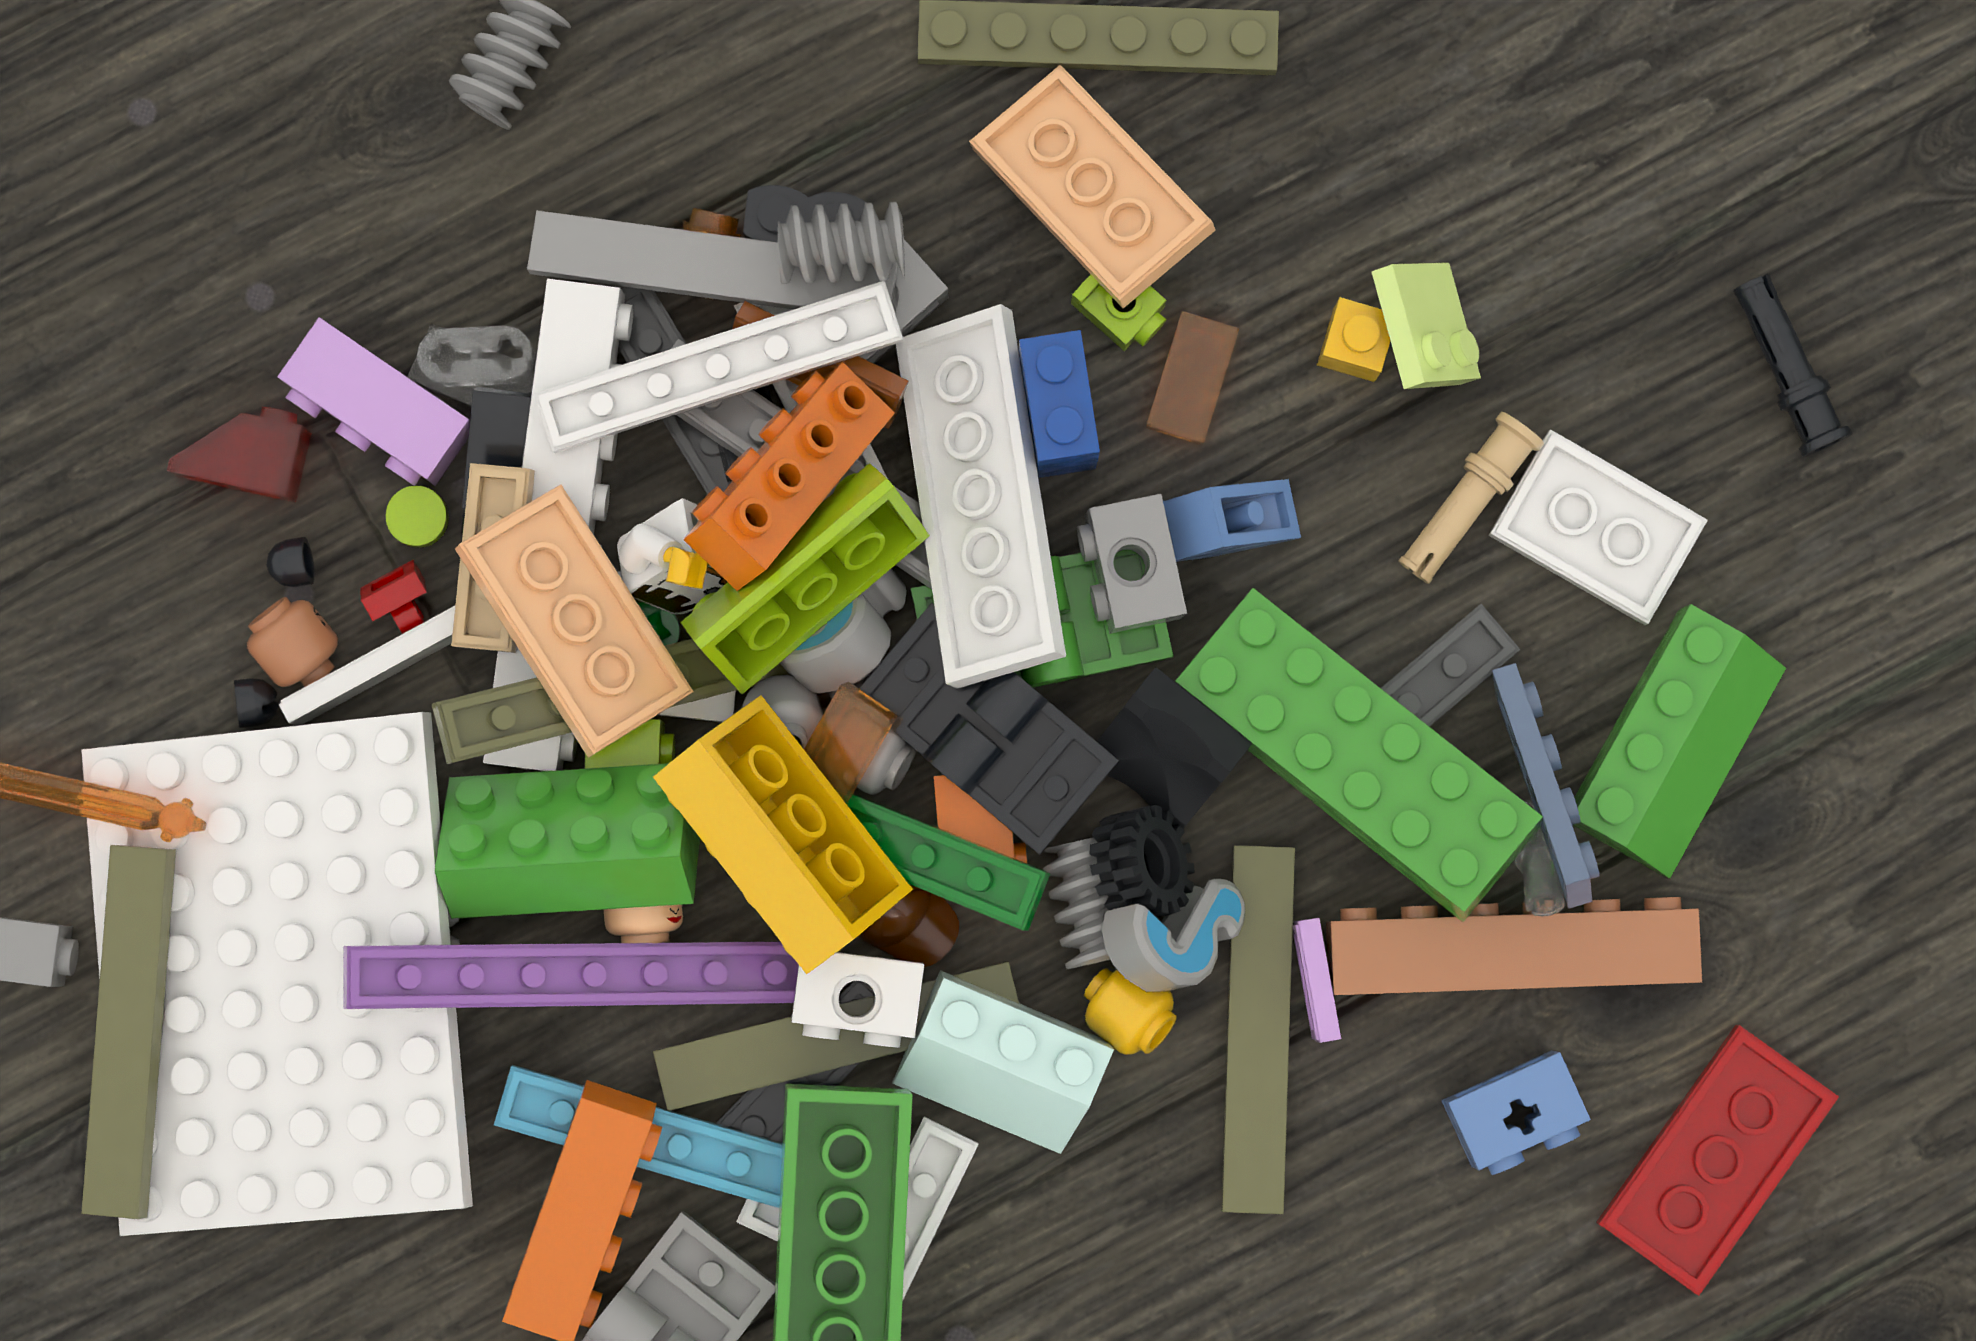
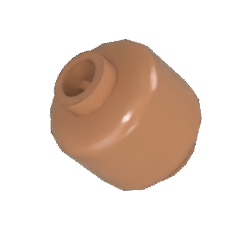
[247,597,338,687]

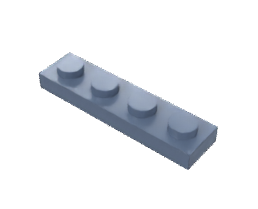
[1492,663,1600,909]

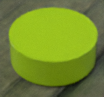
[386,486,449,548]

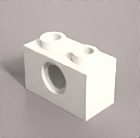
[791,952,924,1048]

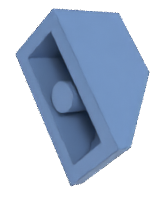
[1163,479,1301,562]

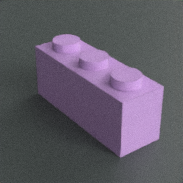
[278,317,470,486]

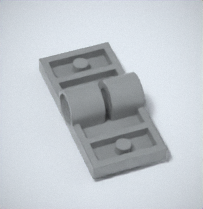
[582,1211,776,1341]

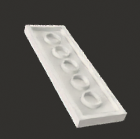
[896,304,1066,688]

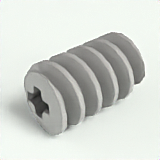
[449,0,571,130]
[778,202,905,284]
[1043,838,1111,970]

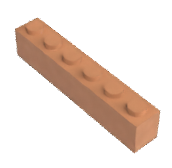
[1326,897,1702,995]

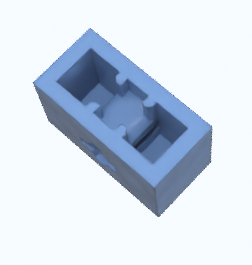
[1441,1050,1591,1175]

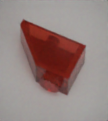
[167,407,312,503]

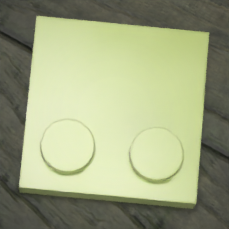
[1372,263,1481,389]

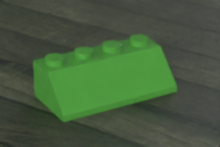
[1573,604,1786,879]

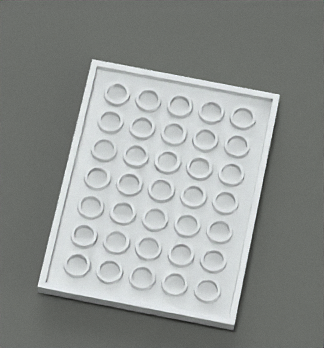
[82,712,473,1236]

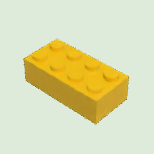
[653,695,913,974]

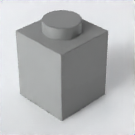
[0,917,79,987]

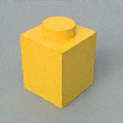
[1317,297,1390,382]

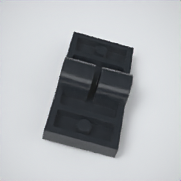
[853,603,1120,855]

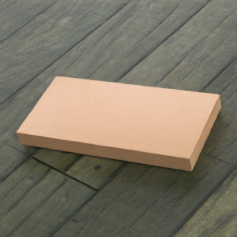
[969,65,1216,308]
[455,484,694,758]

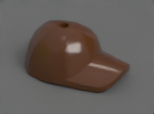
[858,884,959,967]

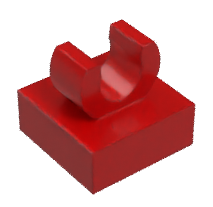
[360,559,427,634]

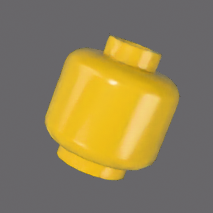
[1084,968,1176,1055]

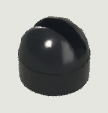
[266,537,315,587]
[234,678,279,728]

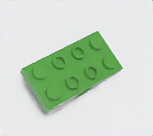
[911,550,1173,688]

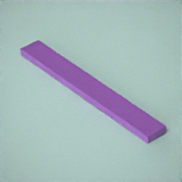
[343,942,799,1009]

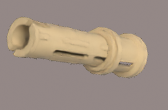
[1398,411,1544,584]

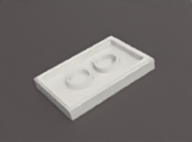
[1488,429,1707,625]

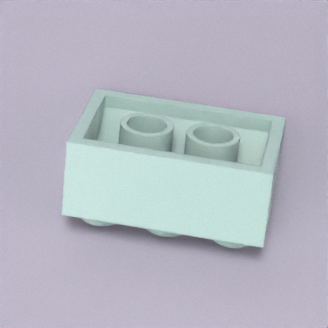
[893,970,1114,1154]

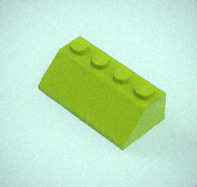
[680,463,930,694]

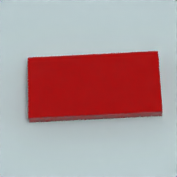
[1596,1025,1839,1296]

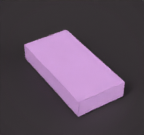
[1292,918,1341,1043]

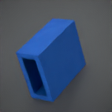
[1019,330,1100,478]

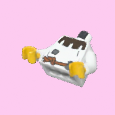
[617,498,728,614]

